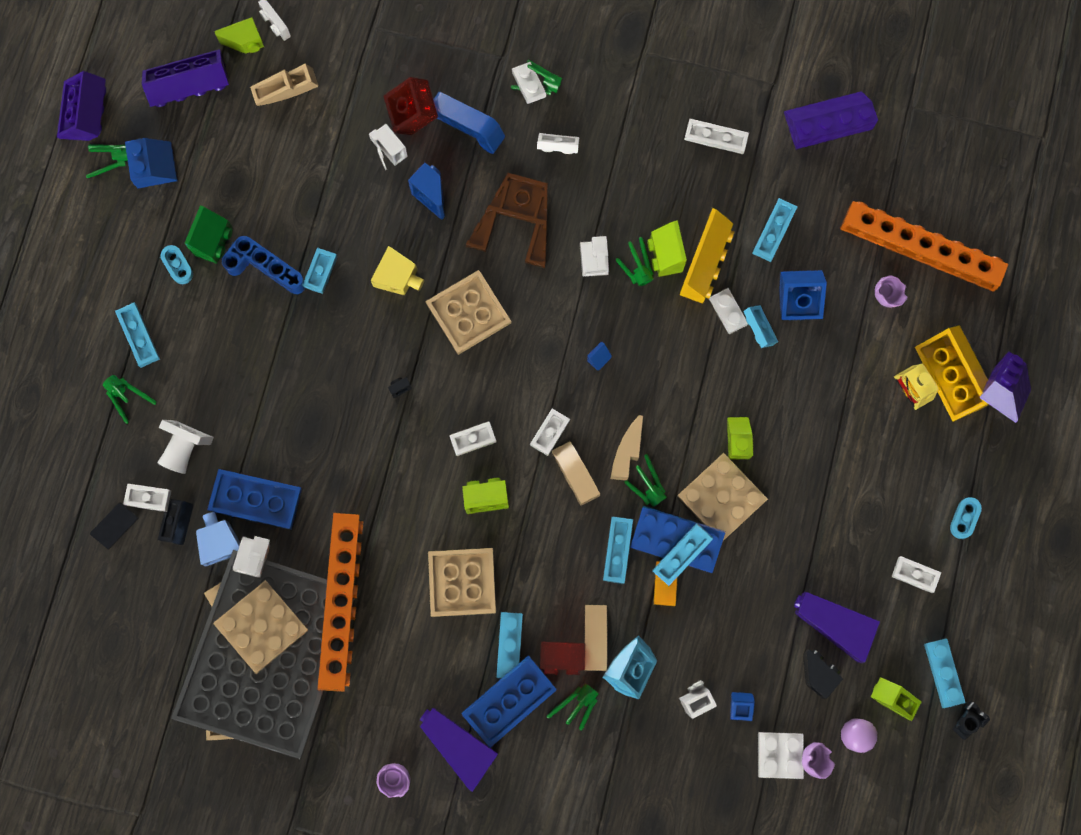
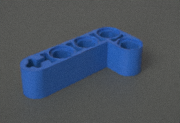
[426,92,505,154]
[222,236,305,294]

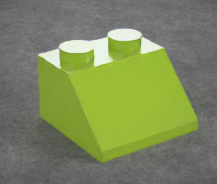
[647,220,687,277]
[462,478,509,514]

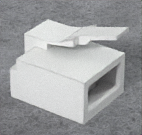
[369,124,408,170]
[580,236,609,276]
[233,536,270,578]
[679,680,717,719]

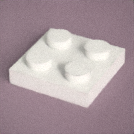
[758,732,804,779]

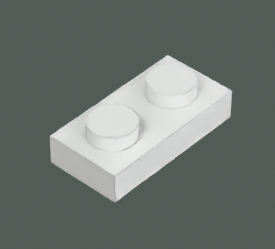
[258,0,291,41]
[512,62,546,104]
[537,133,579,154]
[709,288,748,334]
[530,409,570,456]
[449,421,496,456]
[123,484,171,512]
[892,556,941,593]

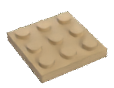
[425,270,511,355]
[677,453,768,541]
[428,548,496,617]
[213,580,308,674]

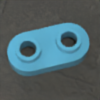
[161,245,193,284]
[950,497,982,539]

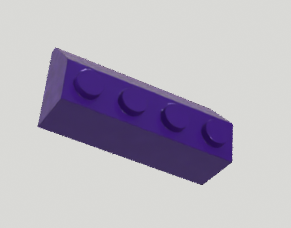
[142,49,229,107]
[784,91,878,149]

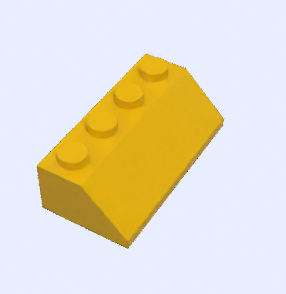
[680,208,735,304]
[915,326,989,421]

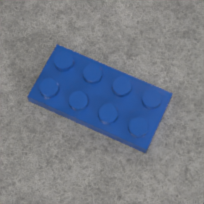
[207,469,302,530]
[630,506,725,573]
[461,656,557,748]

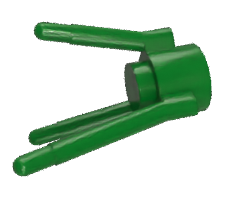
[511,60,562,95]
[86,144,128,178]
[616,237,654,287]
[103,375,157,424]
[625,454,667,507]
[547,684,599,730]

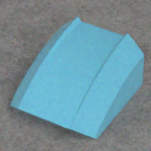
[602,636,657,699]

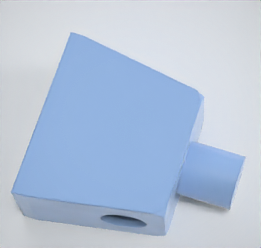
[196,512,240,566]

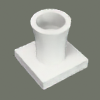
[157,420,214,474]

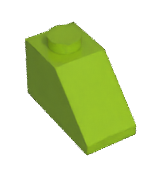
[214,17,264,54]
[727,417,753,460]
[871,677,921,721]

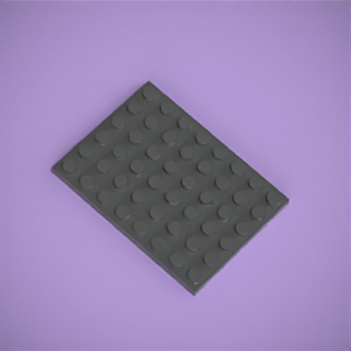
[171,550,355,759]

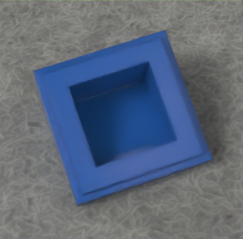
[587,342,612,371]
[730,692,755,721]

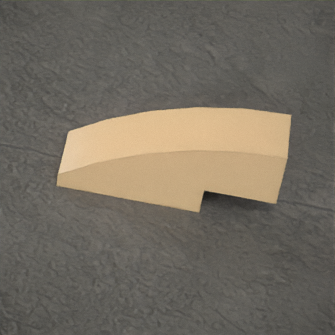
[250,64,319,106]
[610,415,643,480]
[552,441,600,506]
[584,605,607,671]

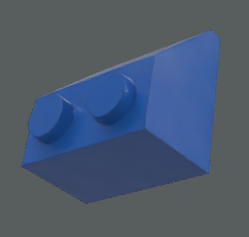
[125,138,178,189]
[408,163,445,220]
[779,270,827,320]

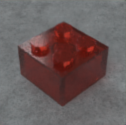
[383,77,438,135]
[540,642,586,675]

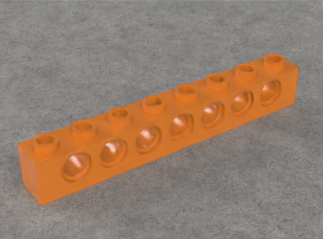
[840,201,1008,292]
[318,513,363,692]

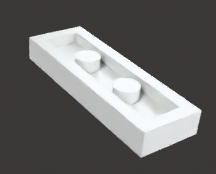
[684,119,749,154]

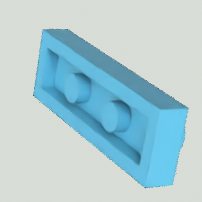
[752,198,797,262]
[115,303,160,368]
[603,517,633,584]
[653,523,713,586]
[496,612,523,678]
[924,639,965,708]

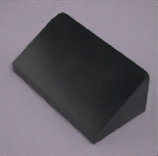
[158,499,193,545]
[90,503,139,550]

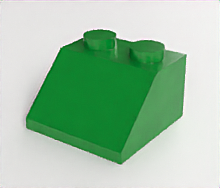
[185,205,233,264]

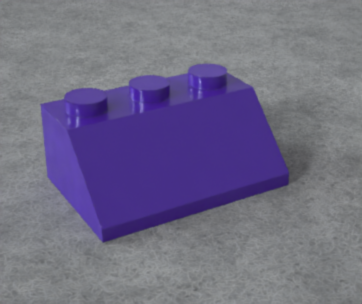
[57,71,107,141]
[980,351,1031,423]

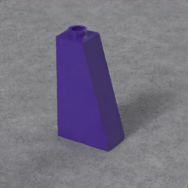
[794,592,880,663]
[420,708,498,792]

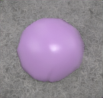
[875,275,908,308]
[841,718,878,753]
[802,743,835,779]
[376,763,411,798]

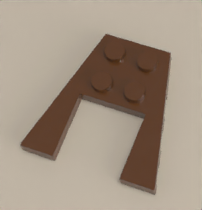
[466,173,548,268]

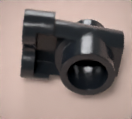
[953,701,990,740]

